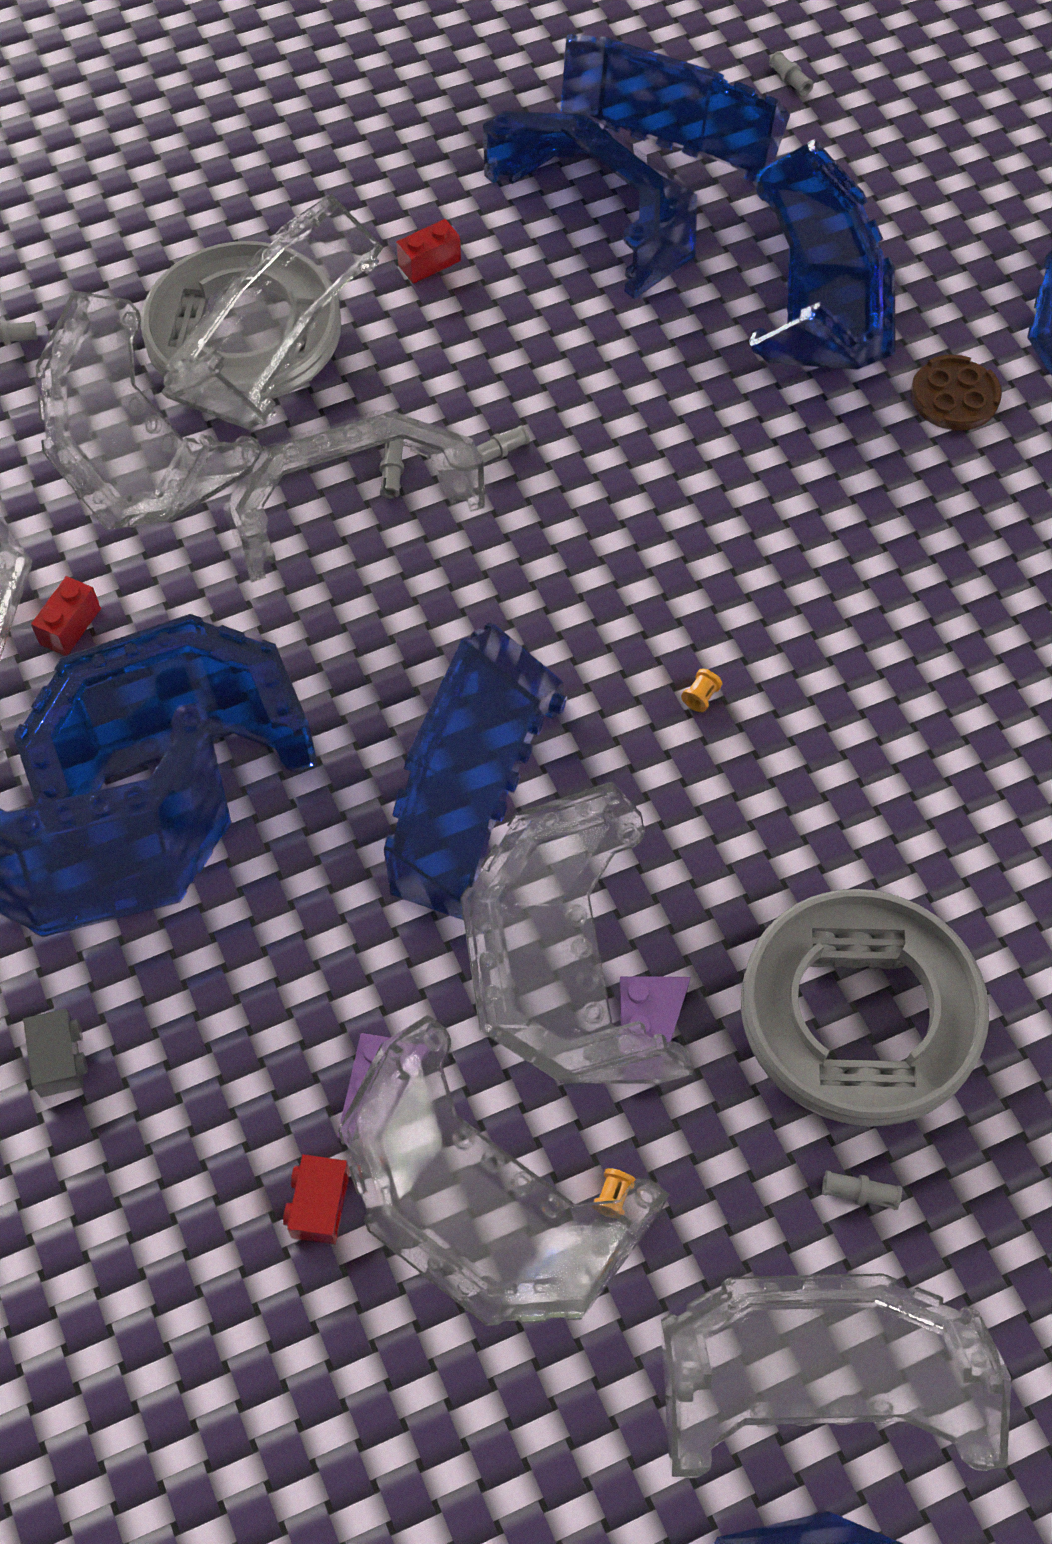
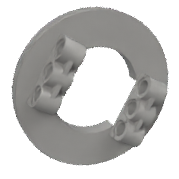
[141,241,341,404]
[741,889,989,1126]

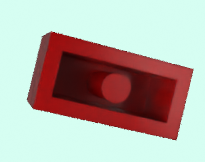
[396,219,461,284]
[31,576,101,657]
[283,1154,350,1245]

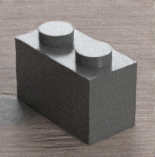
[23,1008,88,1098]

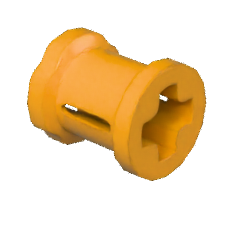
[681,668,723,712]
[593,1168,637,1218]

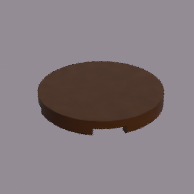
[910,355,1002,431]

